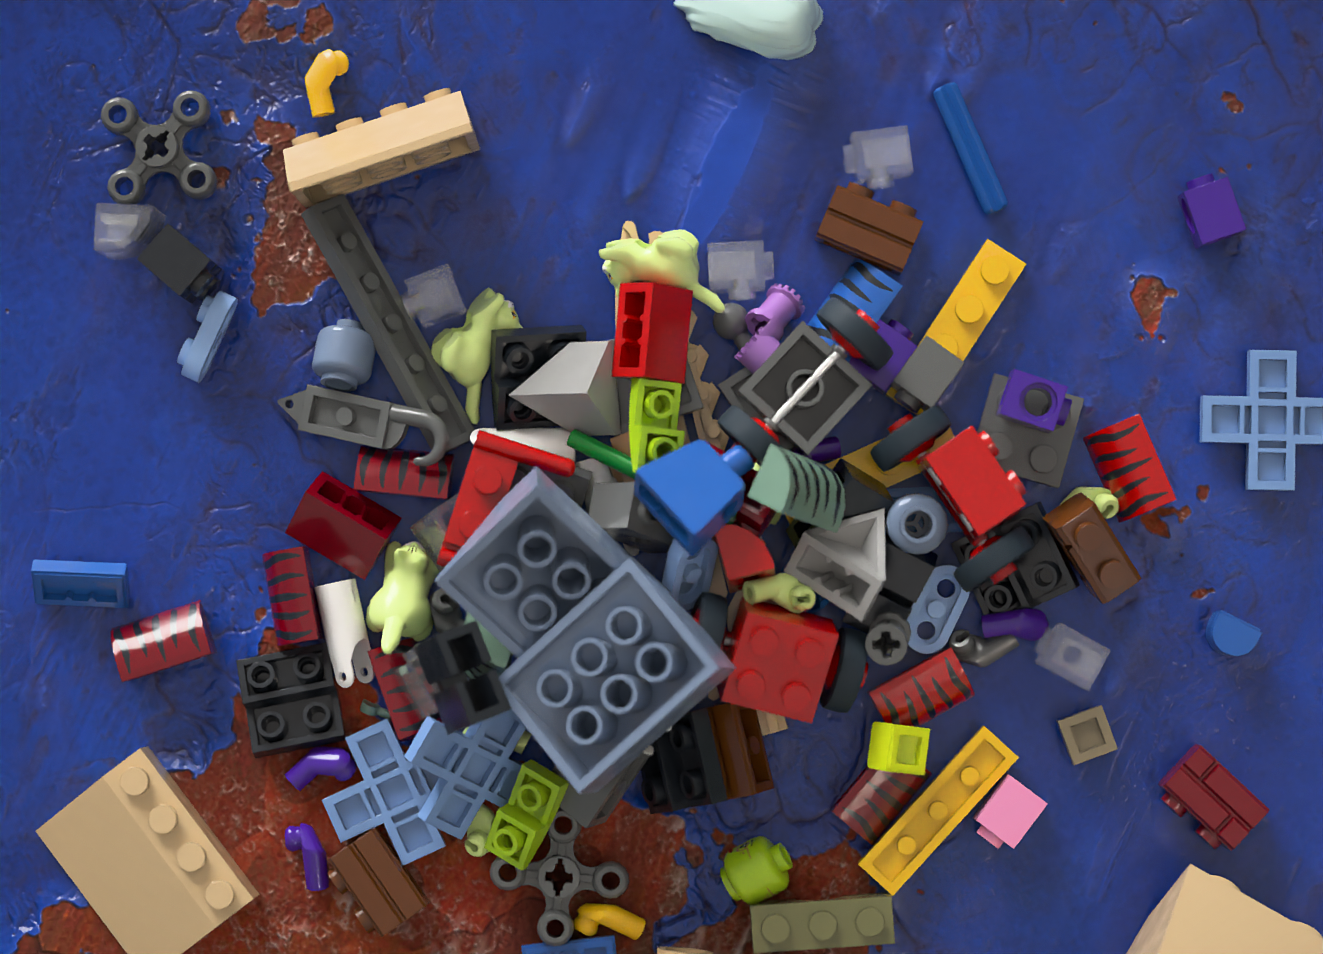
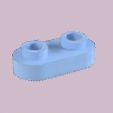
[177,291,238,383]
[662,538,718,611]
[907,565,970,654]

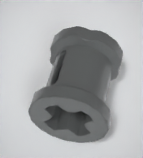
[865,611,911,666]

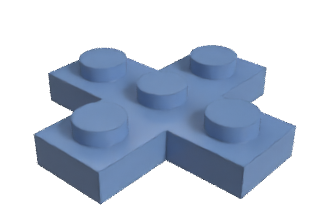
[1199,350,1323,491]
[404,709,526,840]
[322,718,446,866]

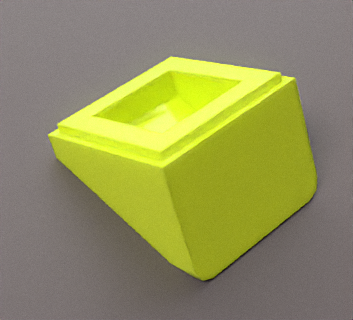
[867,721,930,775]

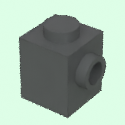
[891,335,965,413]

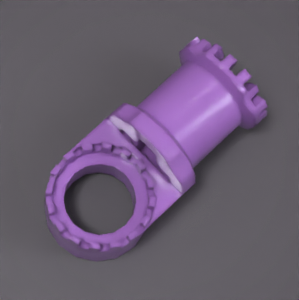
[735,283,805,374]

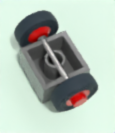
[717,297,894,466]

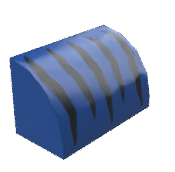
[807,258,903,362]

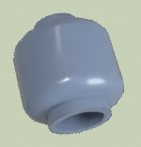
[312,319,376,392]
[885,493,948,555]

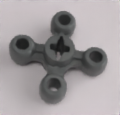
[101,90,218,207]
[490,807,630,946]

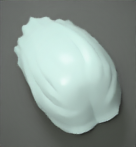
[674,0,823,60]

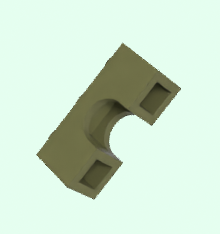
[749,892,895,954]

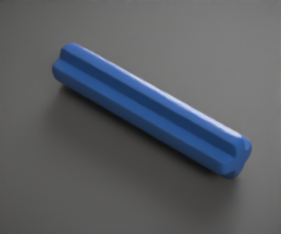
[934,82,1008,215]

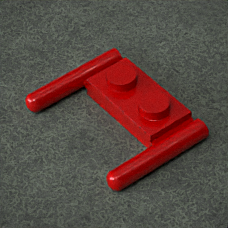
[436,430,576,567]

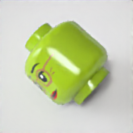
[720,836,793,905]

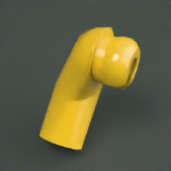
[305,49,349,118]
[574,903,645,940]

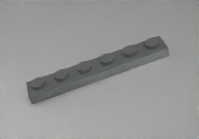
[301,193,475,454]

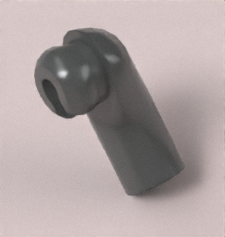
[429,588,465,633]
[949,629,1020,668]

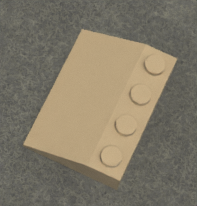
[283,88,480,208]
[35,746,260,954]

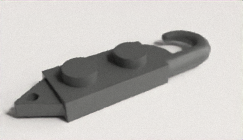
[277,384,449,467]

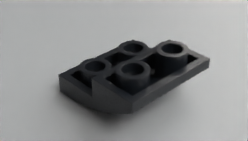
[491,325,587,430]
[950,501,1080,615]
[236,642,346,758]
[641,708,728,814]

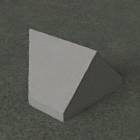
[509,340,621,436]
[784,508,886,621]

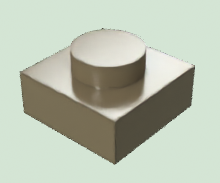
[1056,705,1118,765]

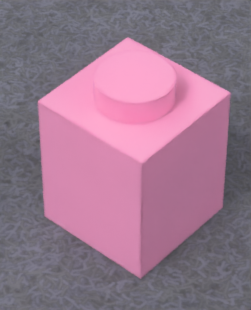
[972,773,1047,849]

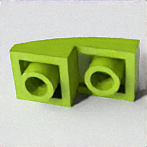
[629,378,685,473]
[484,759,569,871]

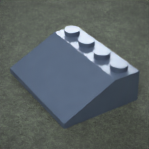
[435,466,671,658]
[499,557,736,794]

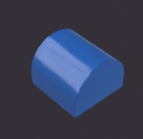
[1206,610,1262,656]

